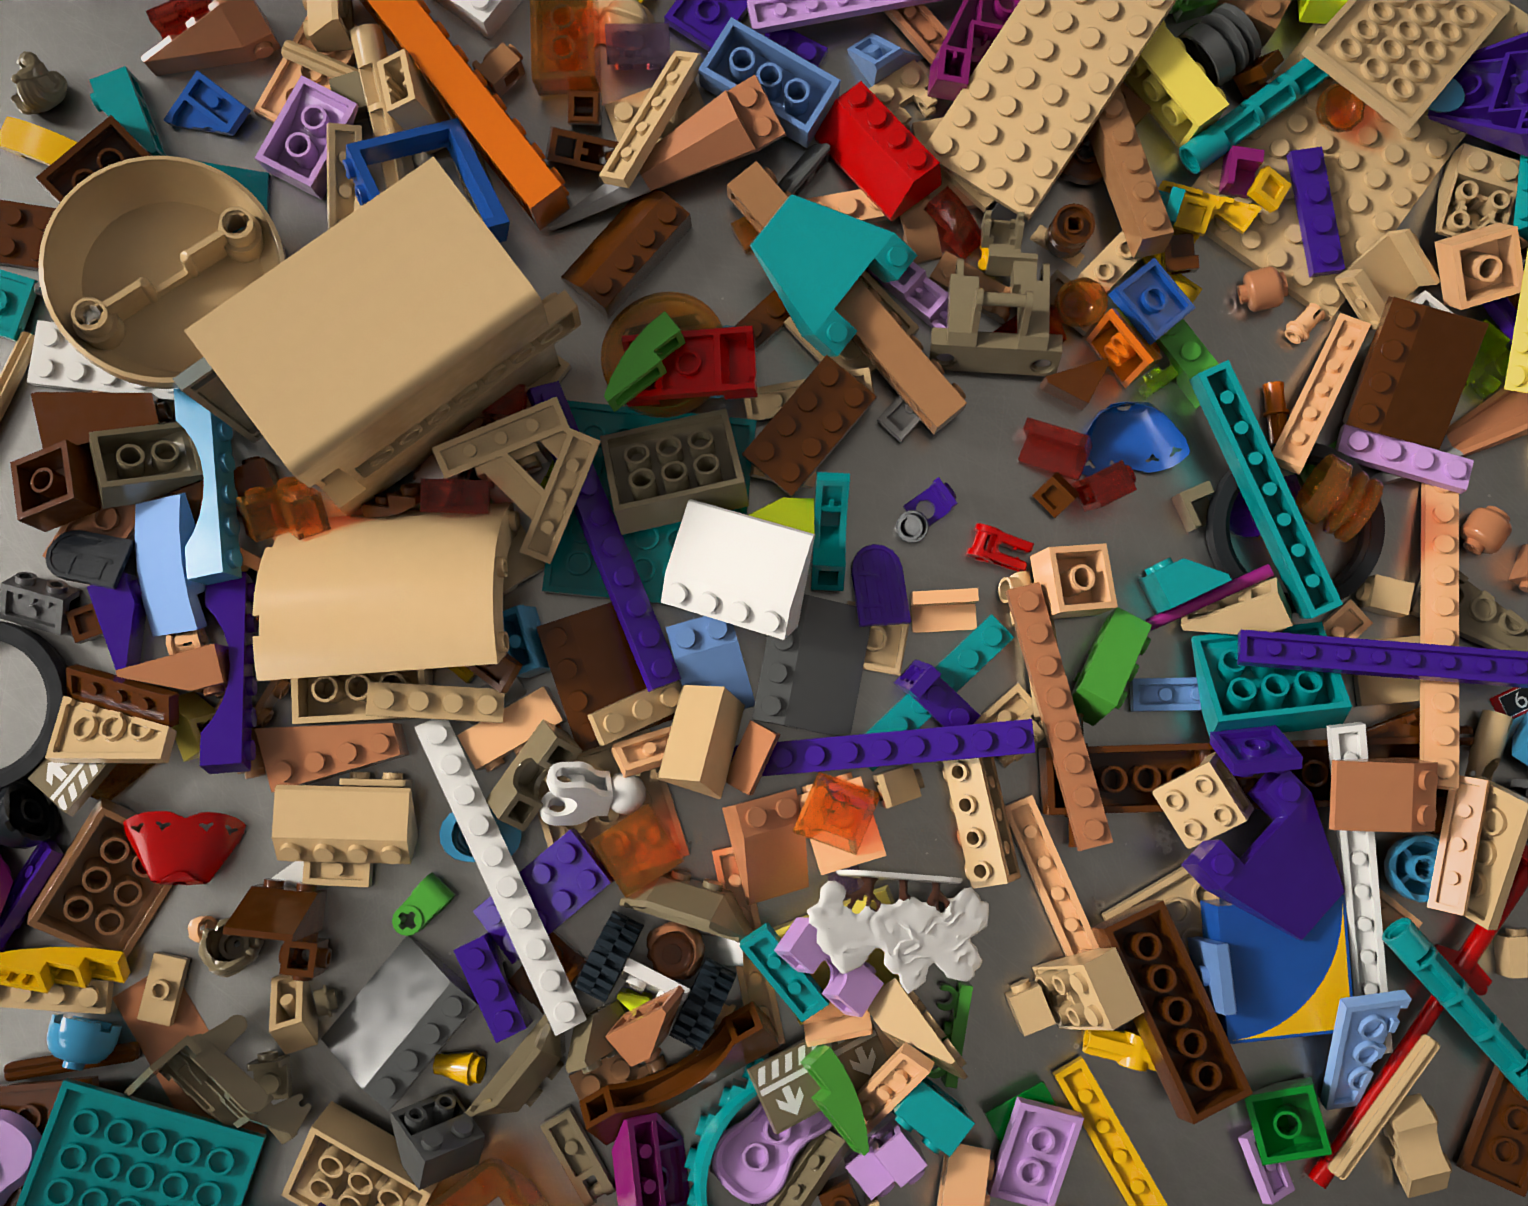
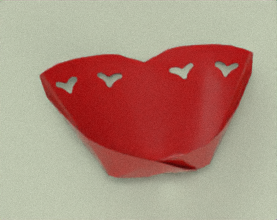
[123,811,246,886]

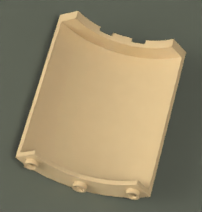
[253,502,520,681]

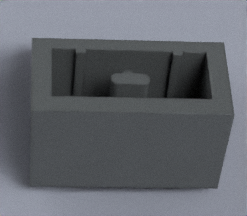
[390,1089,485,1190]

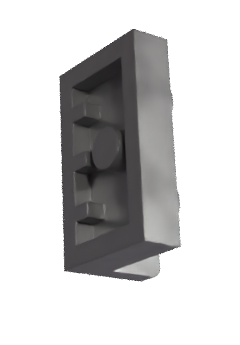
[0,572,80,635]

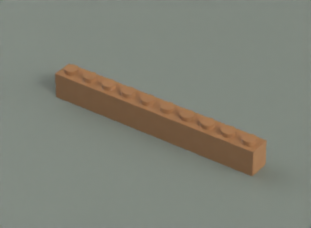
[727,161,967,435]

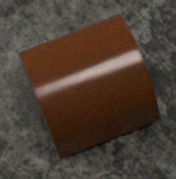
[568,90,602,126]

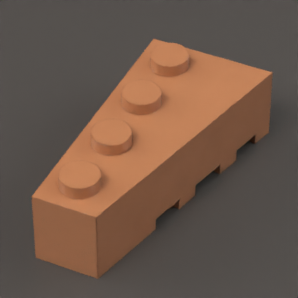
[255,723,410,793]

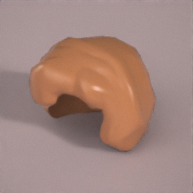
[646,922,705,980]

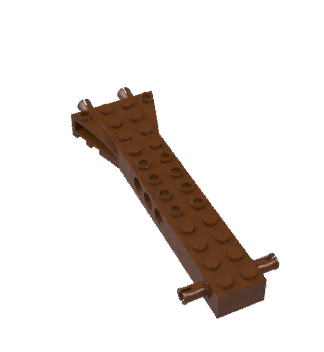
[1039,707,1474,847]

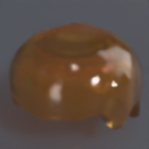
[1315,82,1365,133]
[1054,277,1108,328]

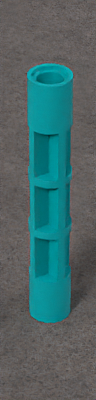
[1179,57,1331,174]
[1382,918,1528,1101]

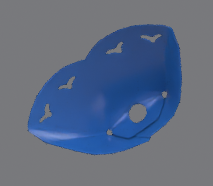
[1076,402,1191,479]

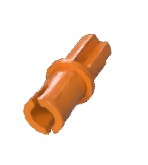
[1262,381,1290,444]

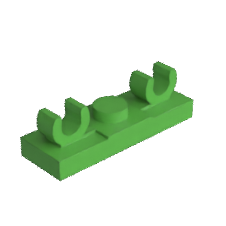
[927,980,973,1089]

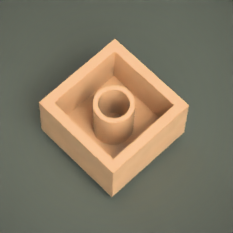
[1435,223,1524,310]
[1030,543,1118,619]

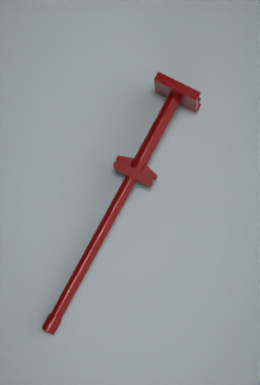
[1308,845,1528,1189]

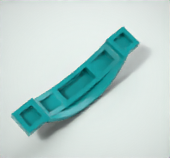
[684,1054,769,1206]

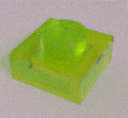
[1137,364,1179,400]

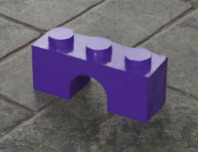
[453,932,533,1043]

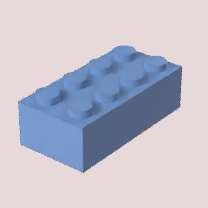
[698,17,841,148]

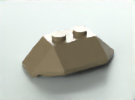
[619,869,753,943]
[465,1014,566,1117]

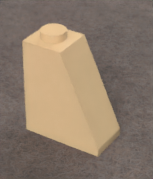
[377,48,451,155]

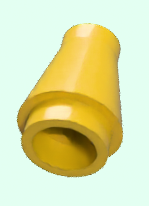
[433,1051,486,1086]

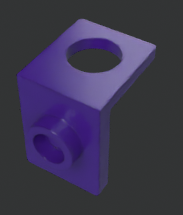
[903,477,958,527]

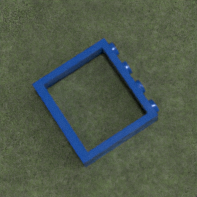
[342,118,510,243]

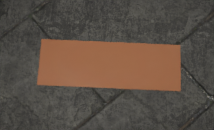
[112,976,267,1134]

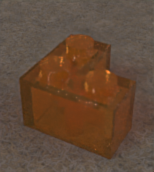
[236,477,331,543]

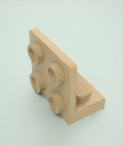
[1153,752,1254,849]

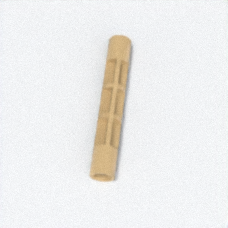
[349,24,415,188]

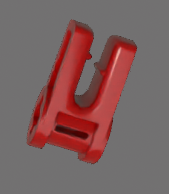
[966,523,1034,572]

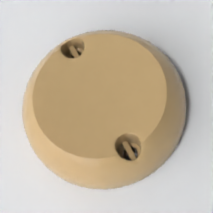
[38,156,286,389]

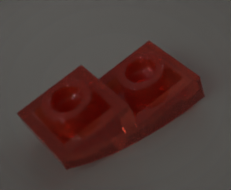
[924,186,981,260]

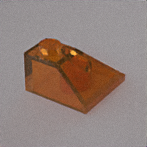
[793,772,881,855]

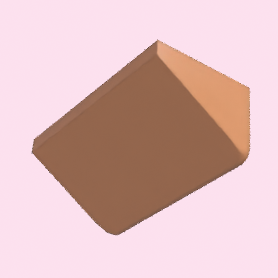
[726,720,781,795]

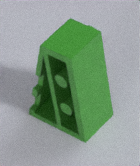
[1071,607,1152,726]

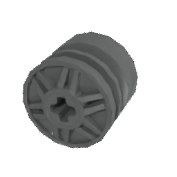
[1177,3,1262,88]

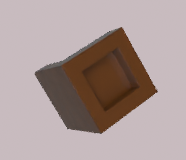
[1161,233,1200,275]

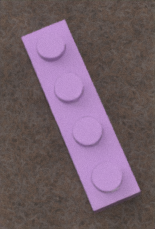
[1335,424,1474,494]

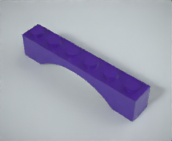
[199,572,259,774]

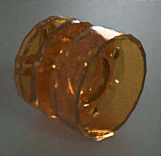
[1295,454,1384,542]

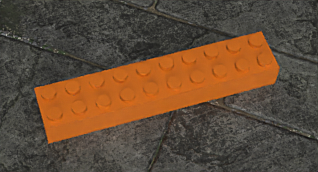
[359,0,570,230]

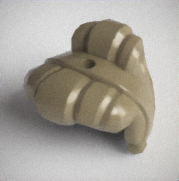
[11,51,68,115]
[198,918,265,977]

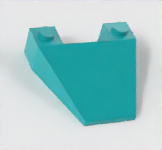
[750,194,918,357]

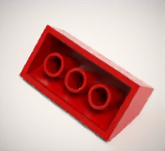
[814,81,942,222]

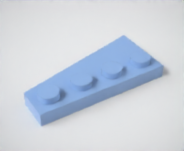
[1320,990,1412,1110]

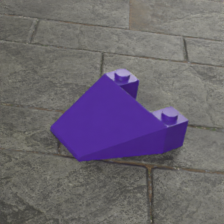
[1427,32,1528,157]
[1181,770,1345,940]

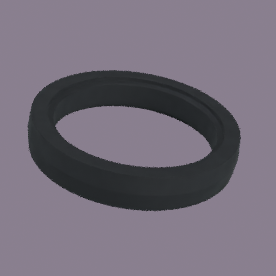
[1206,443,1385,613]
[0,621,68,791]

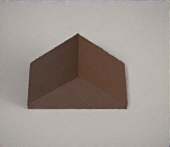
[1040,358,1109,411]

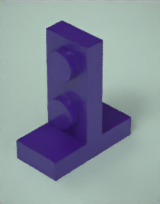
[894,659,981,727]

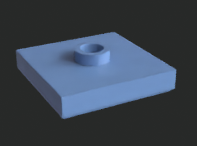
[1187,936,1237,1016]

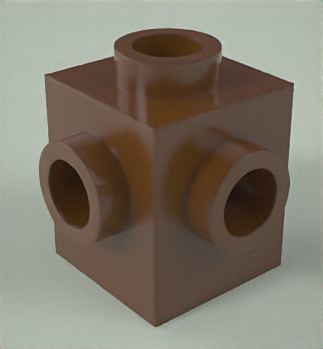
[279,932,332,981]

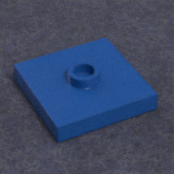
[1108,258,1196,345]

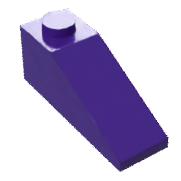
[87,573,146,670]

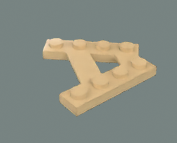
[432,397,601,564]

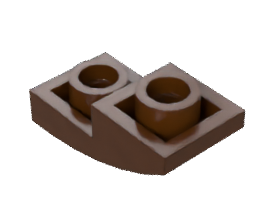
[362,483,435,518]

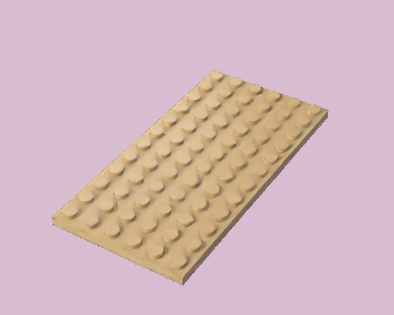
[1192,0,1528,322]

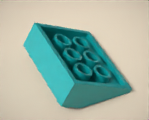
[1191,622,1352,738]

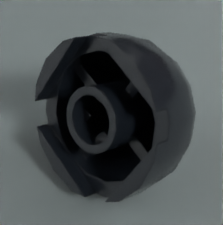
[0,780,60,849]

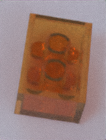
[530,0,601,96]

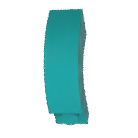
[811,472,850,591]

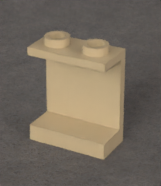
[1334,228,1440,330]

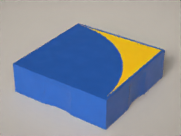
[1200,894,1353,1044]

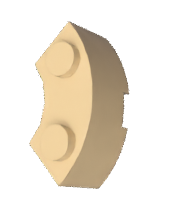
[1383,1093,1452,1198]

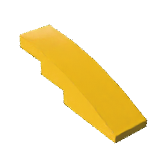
[0,947,131,994]

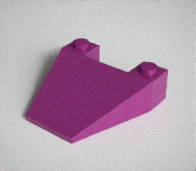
[927,0,1020,101]

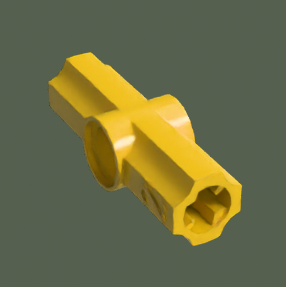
[1082,1029,1156,1072]

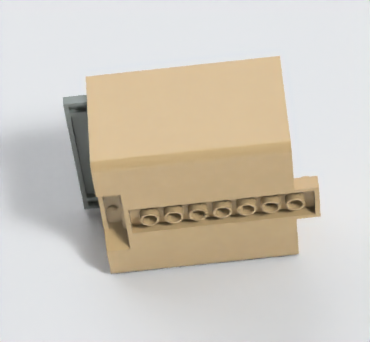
[173,156,581,516]

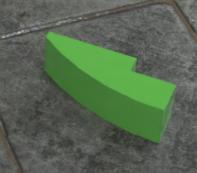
[604,311,686,412]
[800,1044,869,1156]

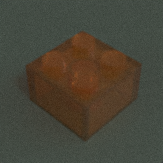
[590,803,685,898]

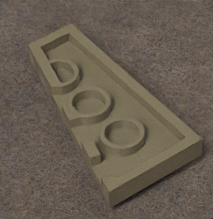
[1409,571,1528,652]

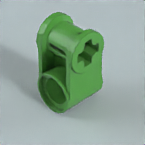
[392,872,456,936]

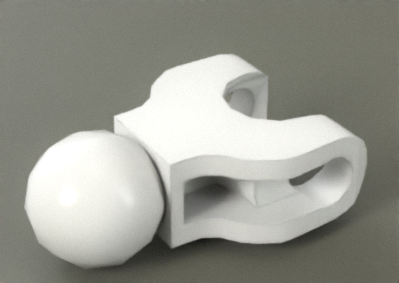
[539,761,646,826]

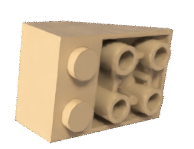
[1436,143,1520,237]
[1032,947,1145,1031]
[867,978,968,1080]

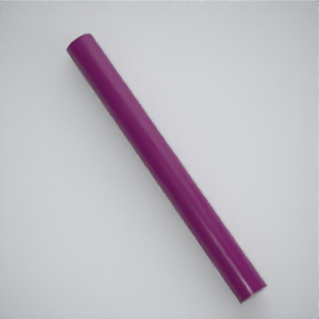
[1145,564,1274,631]

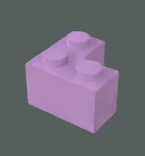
[844,1116,928,1201]

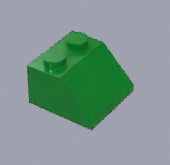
[1244,1076,1332,1166]

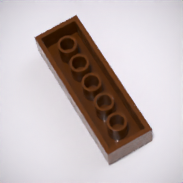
[1091,900,1253,1124]

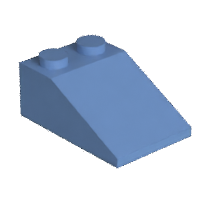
[665,616,755,709]

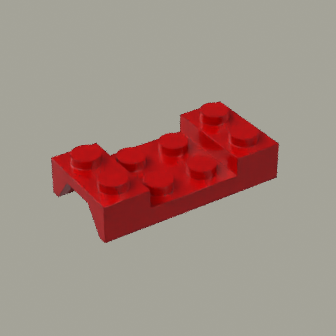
[622,325,758,407]

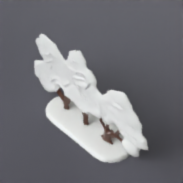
[807,870,989,994]

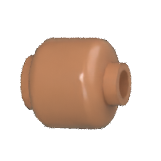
[1237,266,1288,312]
[1459,506,1512,555]

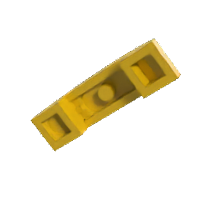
[0,116,78,166]

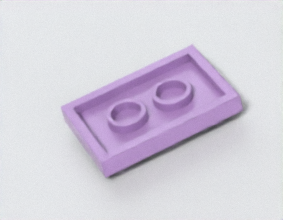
[986,1096,1084,1206]

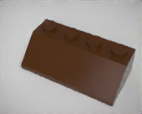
[561,190,692,319]

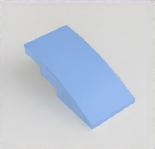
[135,493,207,637]

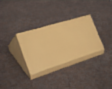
[657,685,745,799]

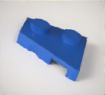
[163,70,251,136]

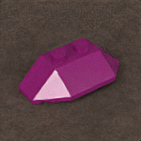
[612,1112,689,1206]

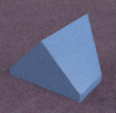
[847,33,924,87]

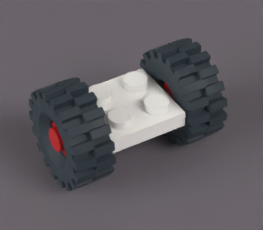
[575,910,737,1051]

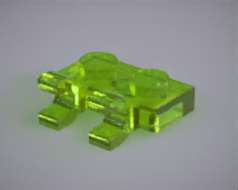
[1464,319,1510,399]

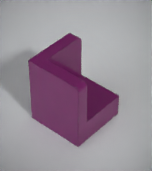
[1219,145,1265,198]

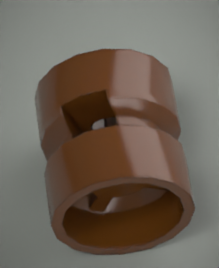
[1044,203,1095,259]

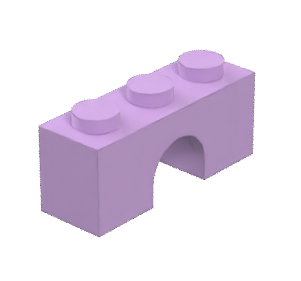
[774,917,884,1017]

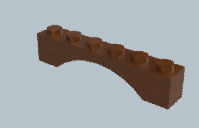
[579,1001,780,1146]

